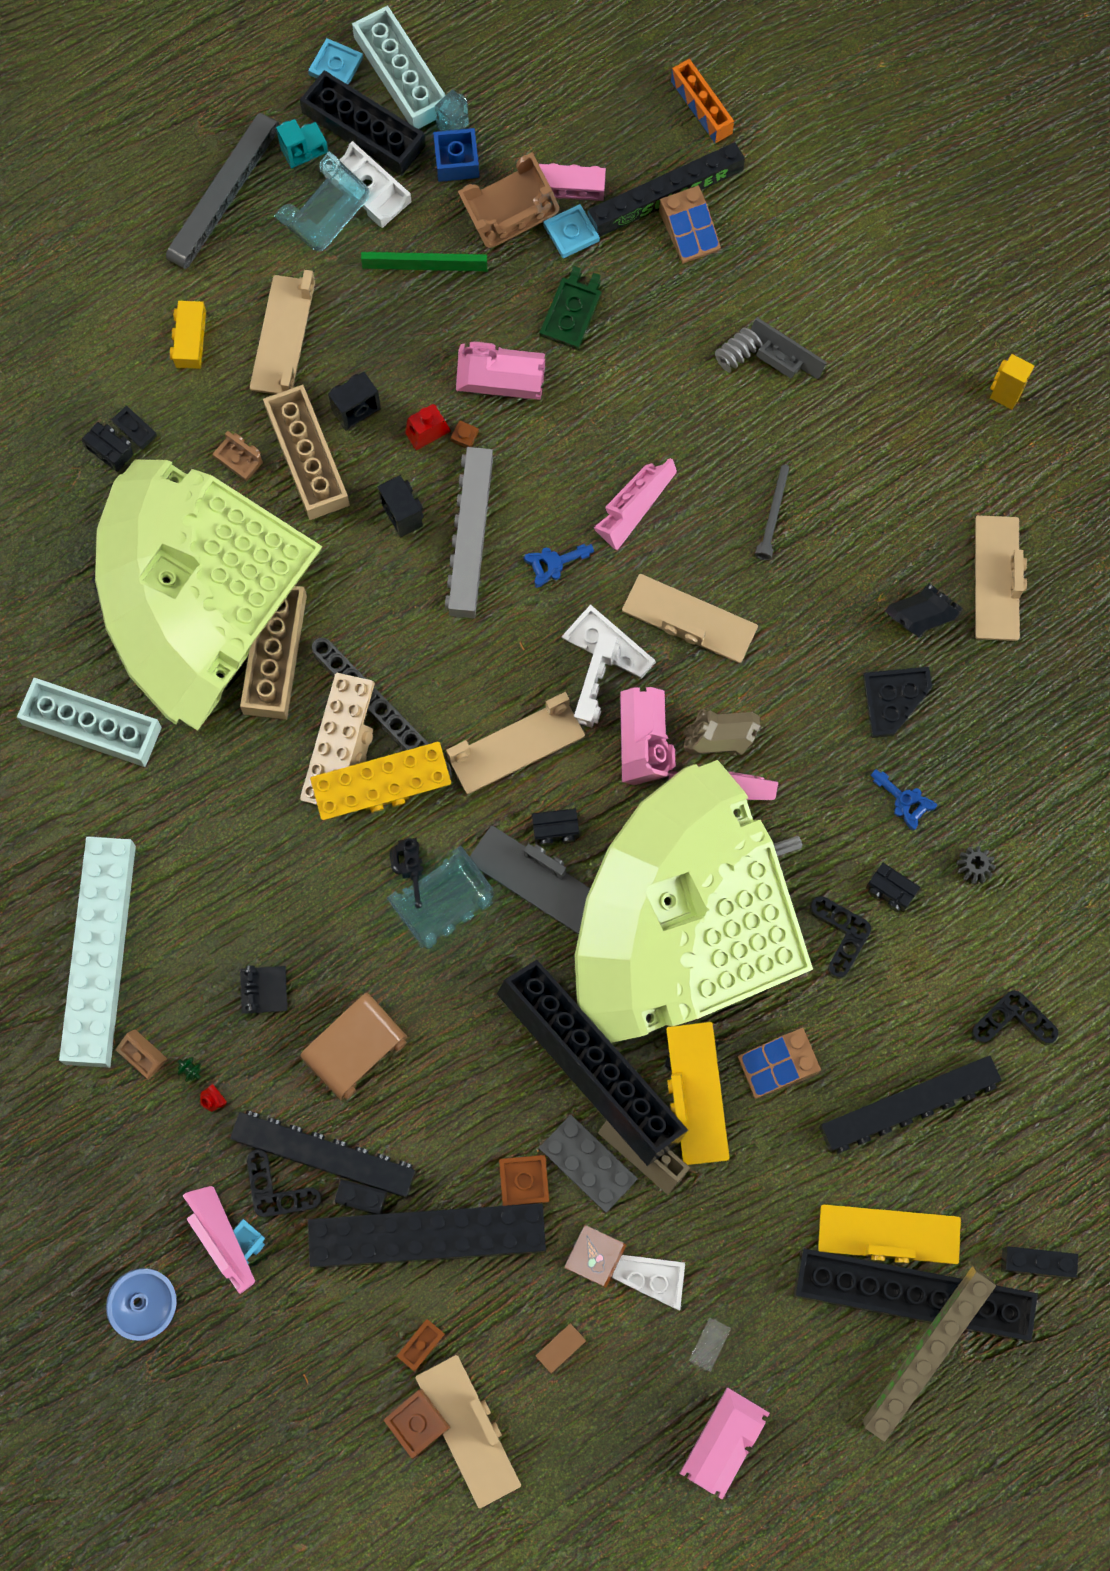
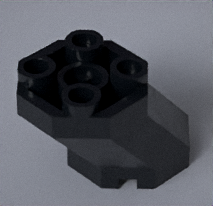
[885,583,963,638]

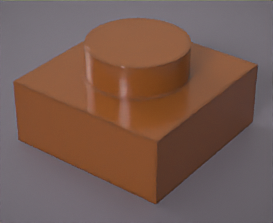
[450,420,479,448]

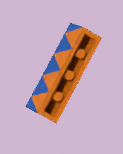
[671,59,734,143]

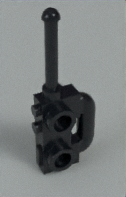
[390,838,423,909]

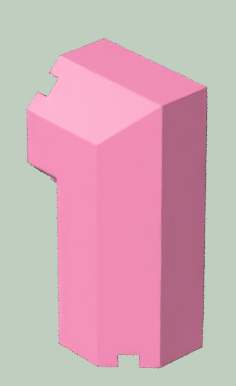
[456,342,545,400]
[620,687,676,785]
[679,1388,769,1499]

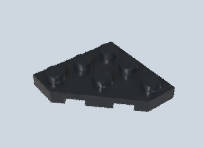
[863,666,932,738]

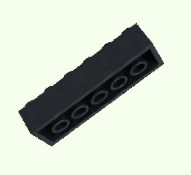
[300,70,426,176]

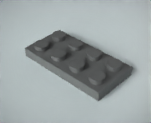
[539,1115,638,1213]

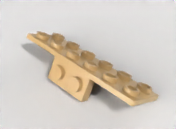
[975,515,1027,641]
[622,574,758,663]
[300,673,375,805]
[416,1355,521,1508]

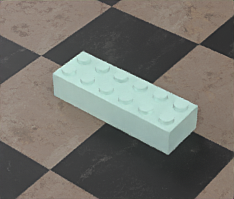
[352,6,449,129]
[17,678,162,767]

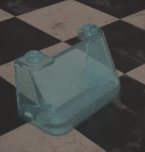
[274,151,370,251]

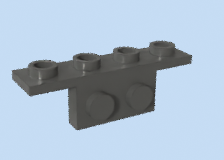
[751,317,827,379]

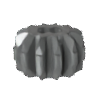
[956,846,996,884]

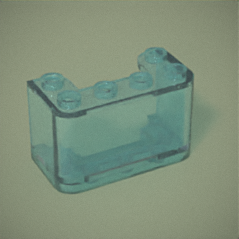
[387,846,494,949]

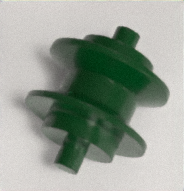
[177,1057,201,1082]

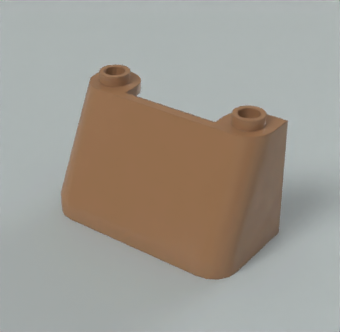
[458,152,559,248]
[300,993,408,1101]

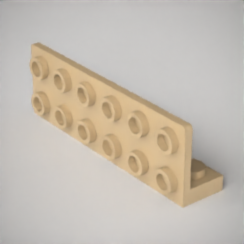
[250,270,315,394]
[446,692,585,794]

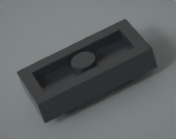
[111,405,157,450]

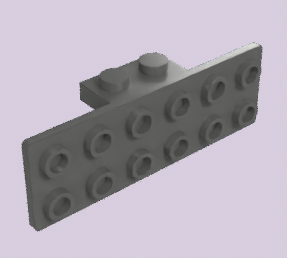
[467,826,591,934]

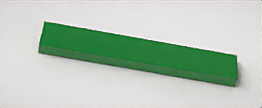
[361,252,488,272]

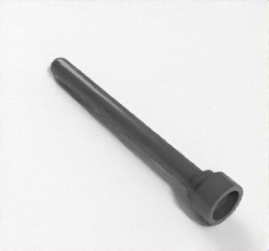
[755,464,789,560]

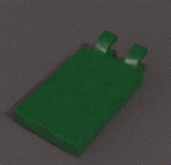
[539,266,602,350]

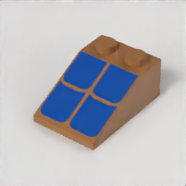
[659,185,721,264]
[738,1028,821,1099]

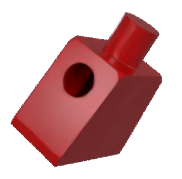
[405,404,451,451]

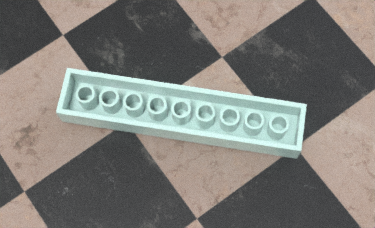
[59,837,136,1068]

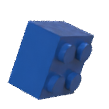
[433,128,479,182]

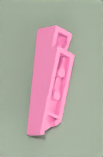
[594,458,677,550]
[668,766,778,800]
[183,1186,255,1294]

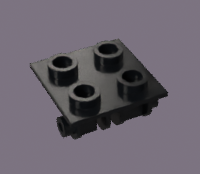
[240,965,287,1014]

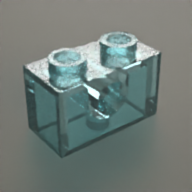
[435,89,469,131]

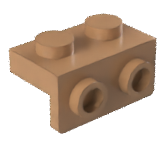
[212,431,263,482]

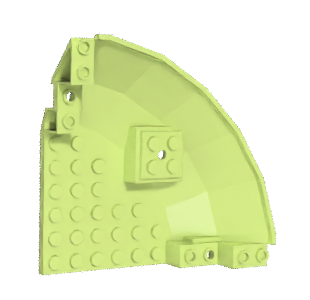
[95,459,322,730]
[575,760,813,1043]

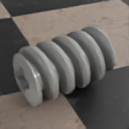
[715,328,763,373]

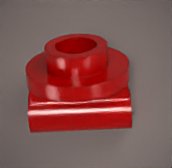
[200,1084,227,1112]

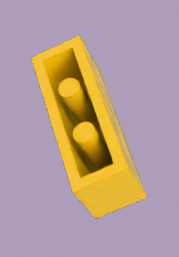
[170,301,206,369]
[990,354,1034,410]

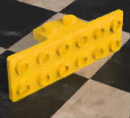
[310,742,451,820]
[666,1022,730,1165]
[818,1205,961,1264]

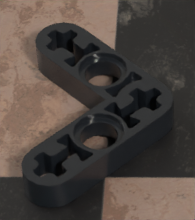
[810,896,871,979]
[971,990,1059,1045]
[247,1149,322,1218]

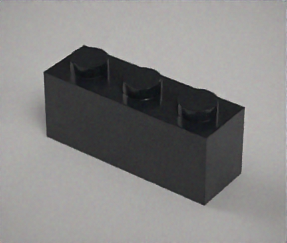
[1001,1246,1078,1280]

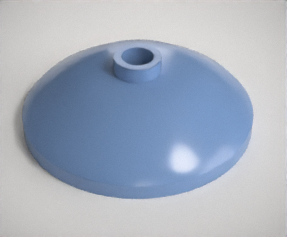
[106,1268,176,1341]

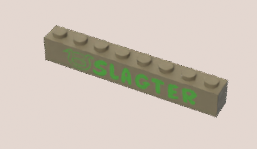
[863,1266,996,1442]

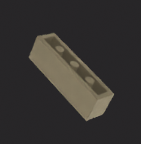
[598,1120,690,1195]

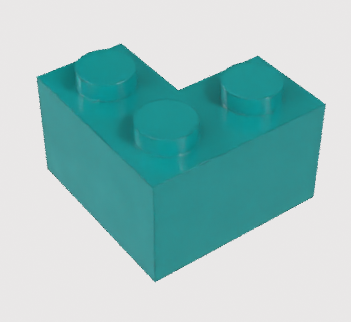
[276,119,328,169]

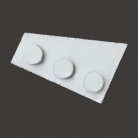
[612,1255,685,1311]

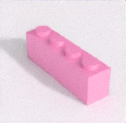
[539,163,606,201]

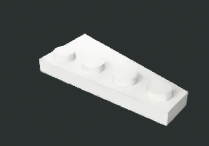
[562,605,656,679]

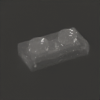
[689,1317,731,1372]

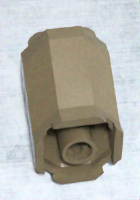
[683,709,760,756]

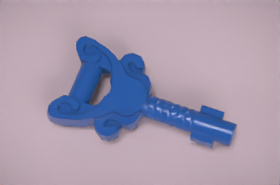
[524,544,594,588]
[870,769,937,830]

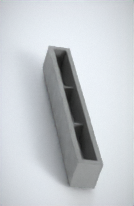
[445,447,493,618]

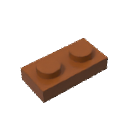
[397,1319,445,1372]

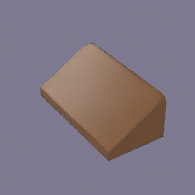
[115,1030,167,1080]
[536,1323,586,1374]

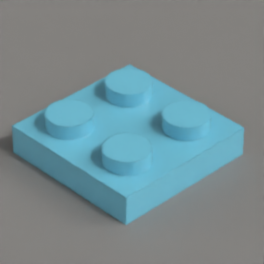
[308,38,363,85]
[543,204,600,258]

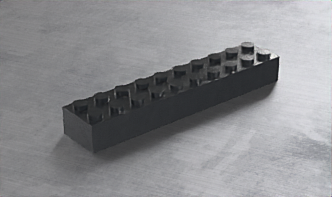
[497,960,688,1166]
[308,1203,546,1269]
[793,1248,1038,1342]

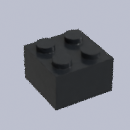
[328,372,381,431]
[377,475,424,538]

